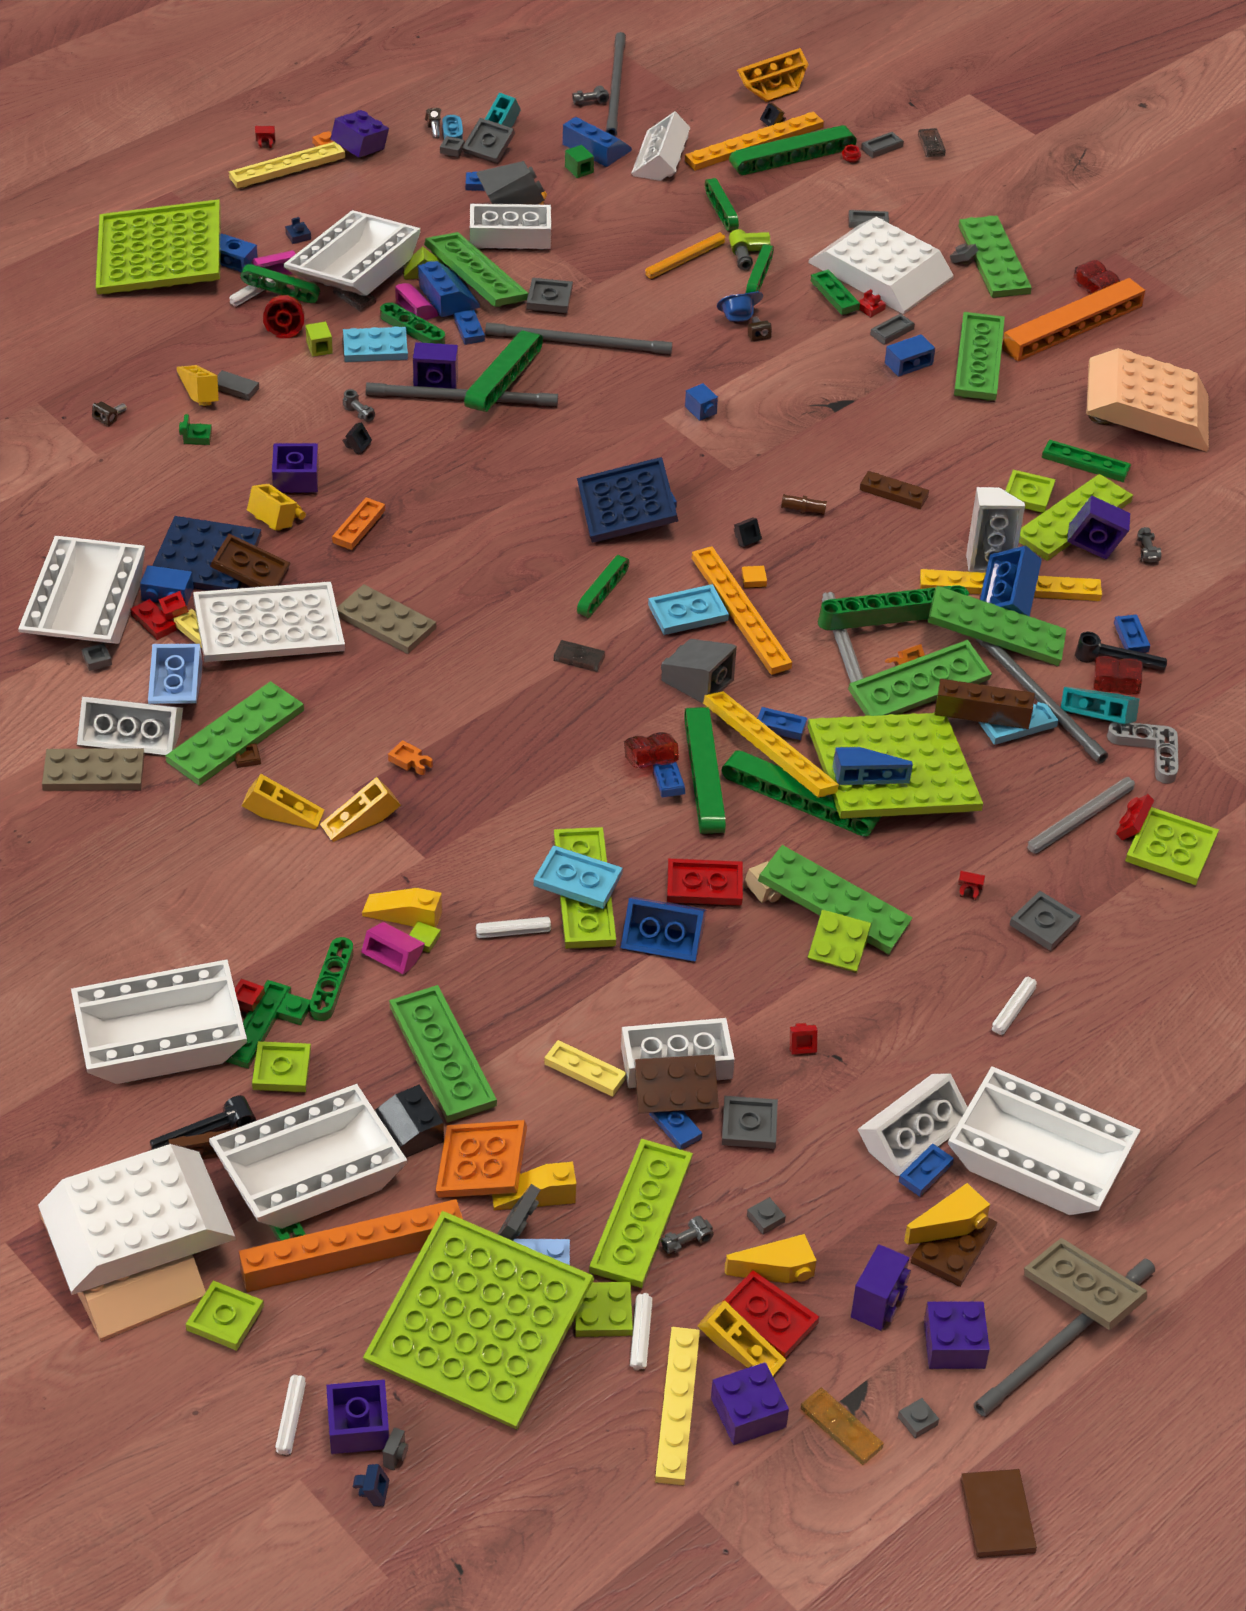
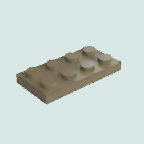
[337,584,436,654]
[42,748,145,791]
[1024,1238,1147,1330]

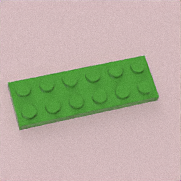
[959,216,1032,298]
[424,232,529,307]
[954,312,1005,400]
[928,586,1066,666]
[848,640,992,716]
[166,681,304,786]
[758,845,913,954]
[389,985,497,1122]

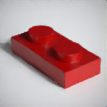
[130,599,176,640]
[1116,794,1154,840]

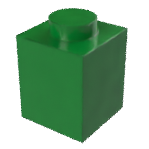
[565,145,594,178]

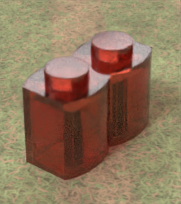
[1073,259,1120,295]
[1093,656,1143,695]
[624,732,679,768]

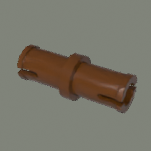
[781,494,827,515]

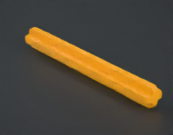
[645,232,726,279]

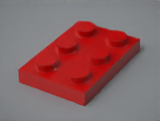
[667,858,743,905]
[723,1270,820,1358]

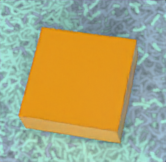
[741,566,767,588]

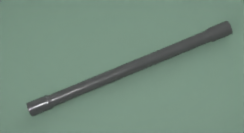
[606,32,626,136]
[485,322,673,355]
[366,382,558,407]
[974,638,1108,764]
[974,1258,1155,1417]

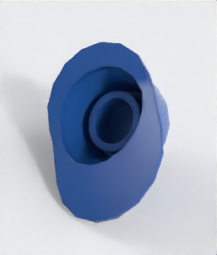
[717,292,763,322]

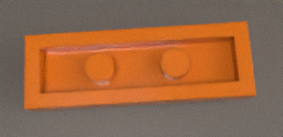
[332,497,385,550]

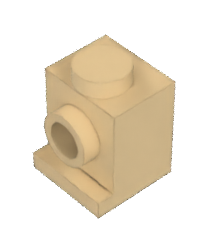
[743,861,782,903]

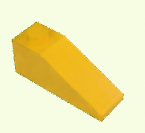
[177,365,219,406]
[241,774,325,829]
[320,777,401,842]
[362,888,442,928]
[492,1162,576,1211]
[904,1183,990,1245]
[725,1234,817,1283]
[697,1301,786,1376]

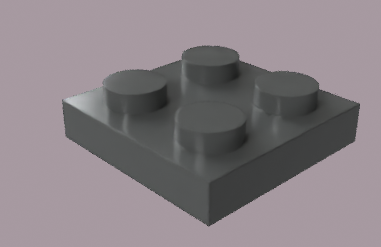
[462,118,515,164]
[527,278,573,313]
[1010,891,1081,951]
[722,1096,778,1149]
[497,1184,541,1241]

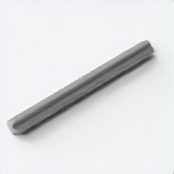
[822,592,864,683]
[1027,777,1135,854]

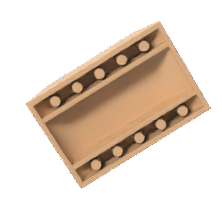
[1087,348,1209,452]
[39,1212,206,1341]

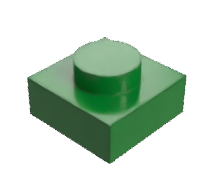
[277,993,310,1025]

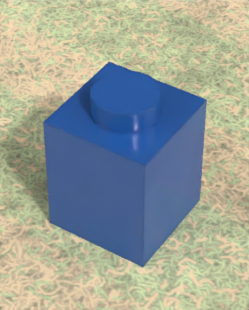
[685,383,718,421]

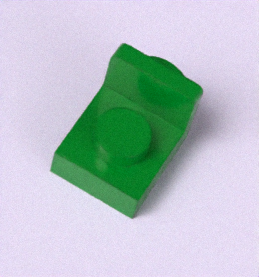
[179,414,212,445]

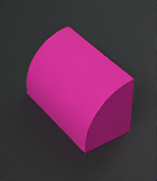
[252,250,296,278]
[395,283,438,320]
[361,922,425,974]

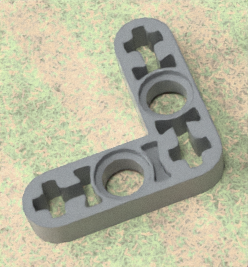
[1107,722,1178,783]

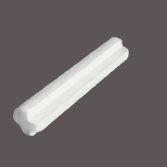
[229,277,275,307]
[476,917,551,938]
[992,977,1037,1035]
[630,1293,652,1371]
[275,1375,306,1455]

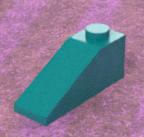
[485,93,521,128]
[1061,687,1140,724]

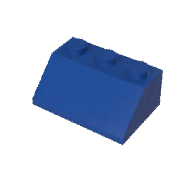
[562,116,632,167]
[418,261,480,317]
[980,546,1042,617]
[621,896,707,961]

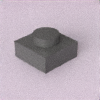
[440,136,465,157]
[950,243,978,263]
[82,643,112,671]
[747,1197,786,1234]
[898,1398,939,1438]
[383,1427,408,1470]

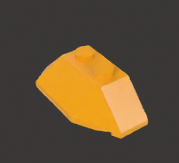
[737,48,809,102]

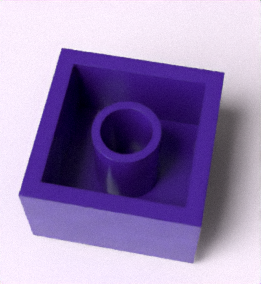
[330,110,389,157]
[413,342,458,389]
[272,443,319,493]
[1067,495,1131,559]
[851,1244,911,1331]
[924,1301,990,1369]
[711,1362,789,1445]
[326,1379,389,1454]

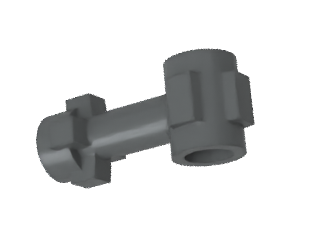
[572,86,609,105]
[343,389,375,422]
[1137,527,1161,563]
[661,1216,714,1254]

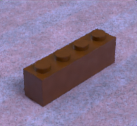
[934,678,1035,729]

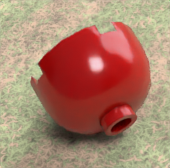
[263,295,305,339]

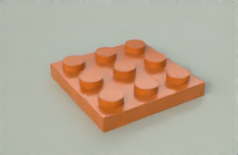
[436,1120,527,1198]

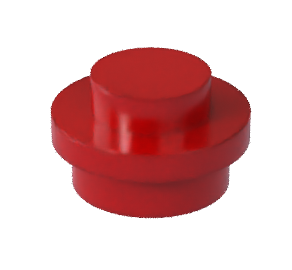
[842,145,861,162]

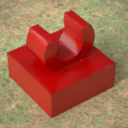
[255,126,276,148]
[858,289,886,317]
[159,591,189,621]
[958,871,985,900]
[234,978,265,1014]
[790,1023,818,1055]

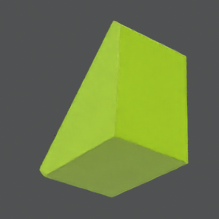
[403,246,444,279]

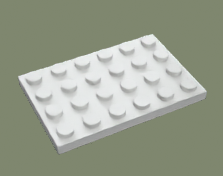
[193,582,345,662]

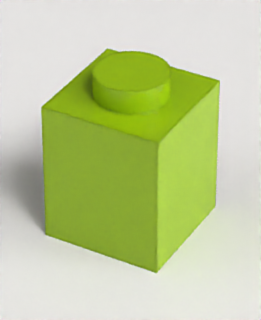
[305,322,333,357]

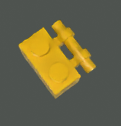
[247,484,306,530]

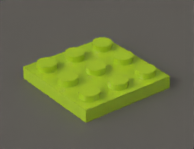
[1125,807,1219,885]

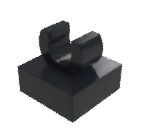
[760,102,786,126]
[342,422,372,454]
[733,517,762,547]

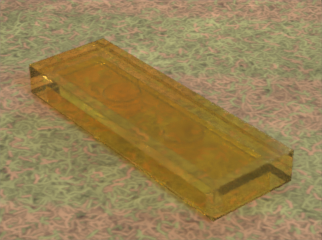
[800,1387,884,1465]

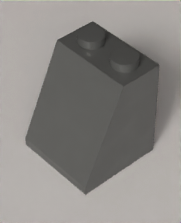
[476,161,545,205]
[661,639,737,703]

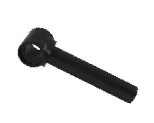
[1075,631,1167,670]
[150,1095,256,1150]

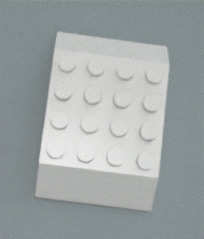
[284,210,421,296]
[808,217,954,315]
[18,536,145,644]
[71,960,247,1084]
[948,1066,1140,1215]
[209,1084,407,1228]
[38,1144,236,1295]

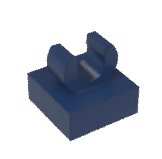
[285,217,311,244]
[352,1464,390,1506]

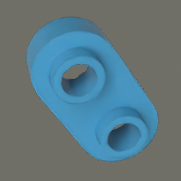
[442,115,463,139]

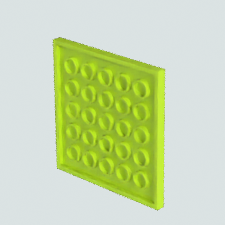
[96,199,221,295]
[807,712,983,818]
[363,1211,594,1430]

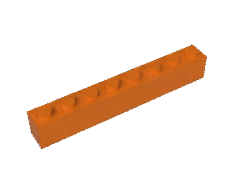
[1002,278,1145,362]
[238,1199,463,1293]

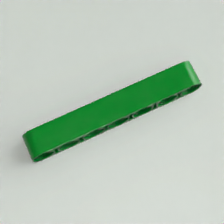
[729,125,857,175]
[464,330,543,412]
[817,585,969,631]
[684,707,726,834]
[721,750,881,836]

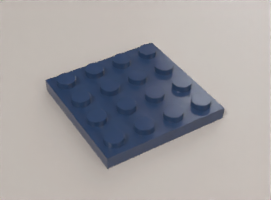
[577,457,678,543]
[152,516,262,591]

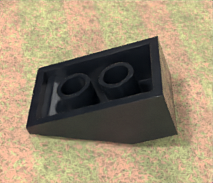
[375,1084,444,1158]

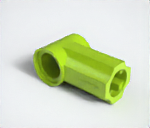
[729,229,771,255]

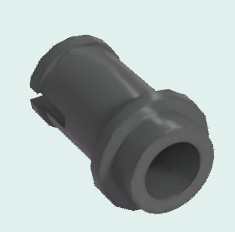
[735,246,753,270]

